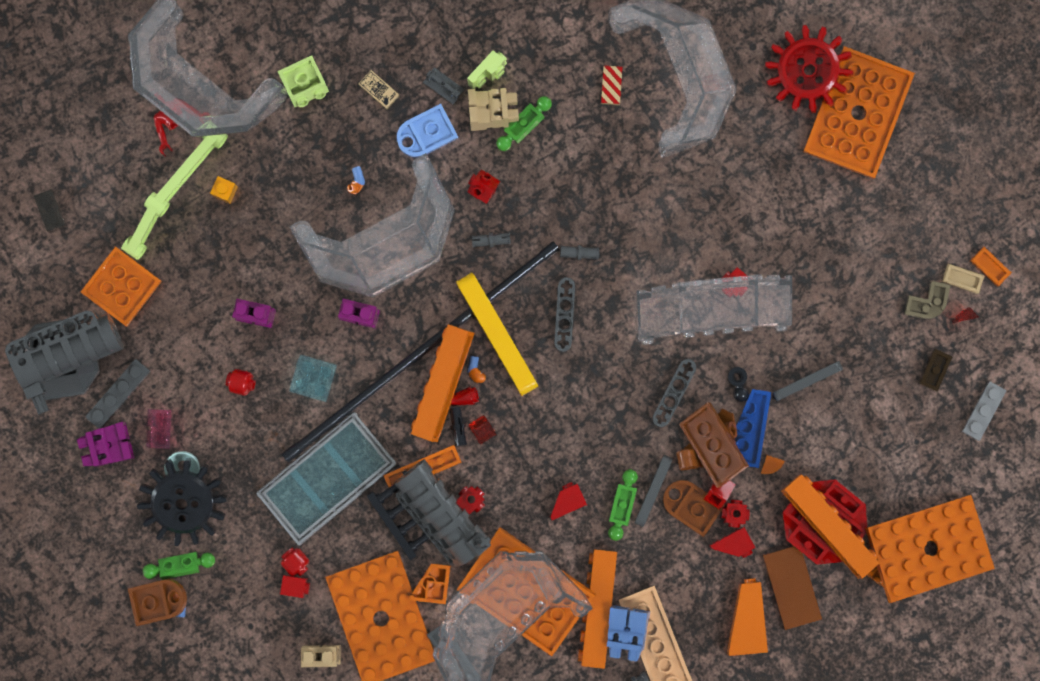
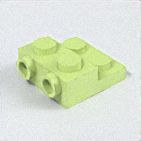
[467,50,507,89]
[278,55,329,107]

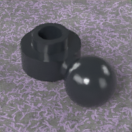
[727,367,749,402]

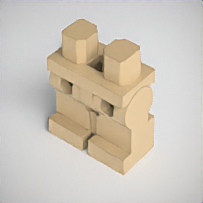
[468,88,519,131]
[301,645,341,667]

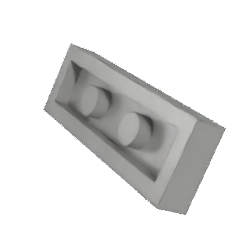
[962,381,1007,441]

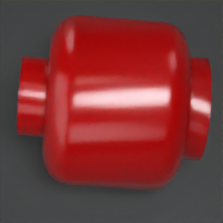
[226,369,256,396]
[281,547,309,576]

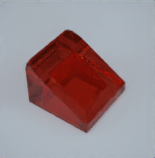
[952,307,979,324]
[468,415,497,445]

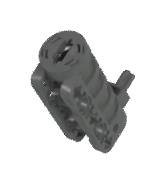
[5,311,124,415]
[394,459,491,567]

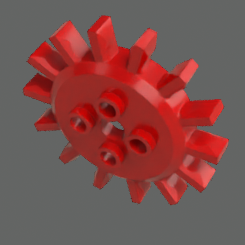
[765,25,854,113]

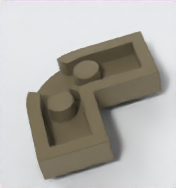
[904,281,951,319]

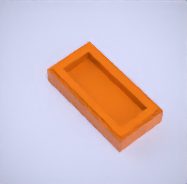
[970,247,1012,287]

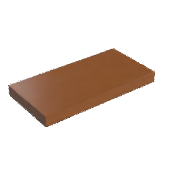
[679,402,749,488]
[762,546,822,630]

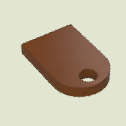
[663,480,725,537]
[128,579,187,626]

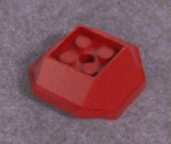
[782,479,867,565]

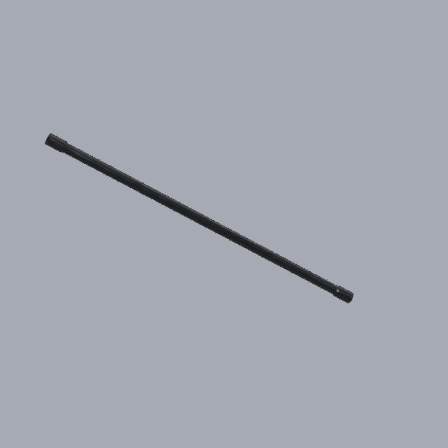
[282,241,560,463]

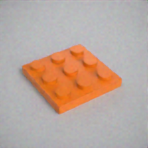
[81,246,162,327]

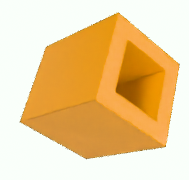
[210,176,238,204]

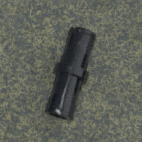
[449,407,467,446]

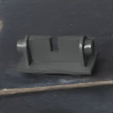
[423,68,465,105]

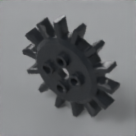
[137,458,228,546]

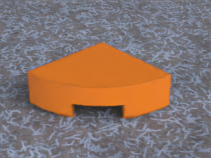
[760,455,785,474]

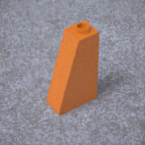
[727,578,768,656]

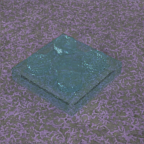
[289,355,337,402]

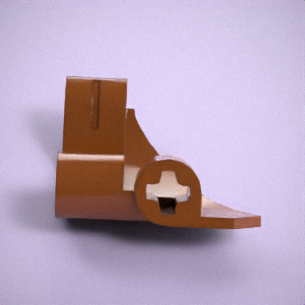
[676,409,737,471]

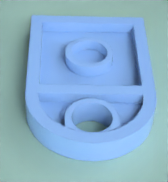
[397,104,458,158]

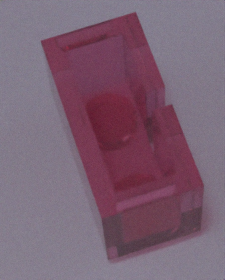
[146,409,171,449]

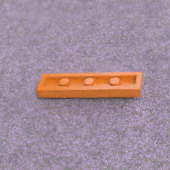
[383,445,462,488]

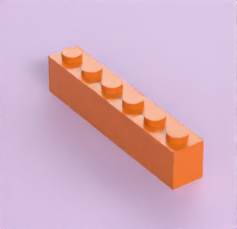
[411,324,475,442]
[781,474,879,579]
[578,549,617,669]

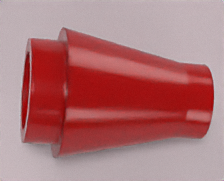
[451,386,479,406]

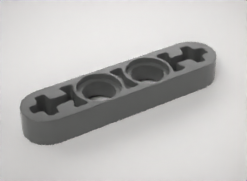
[554,277,575,352]
[652,359,696,427]
[772,361,843,402]
[634,455,673,527]

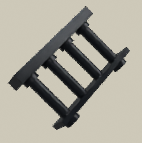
[367,469,429,561]

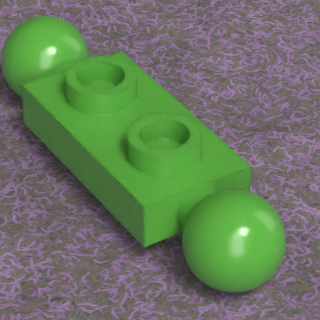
[496,96,552,151]
[608,469,638,541]
[143,552,215,580]

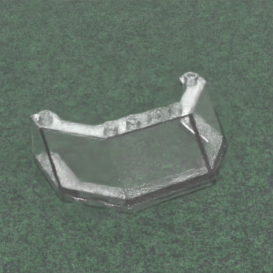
[128,0,289,137]
[608,0,737,158]
[289,153,455,298]
[633,275,792,345]
[433,551,593,681]

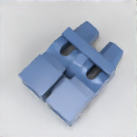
[607,605,650,661]

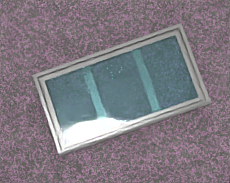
[256,411,397,546]

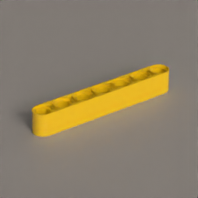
[456,273,539,396]

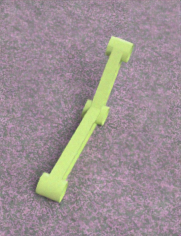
[121,124,228,260]

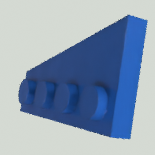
[735,389,772,468]

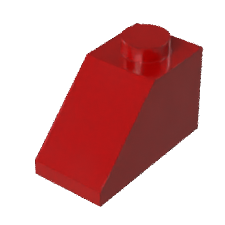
[550,482,587,521]
[709,527,756,558]

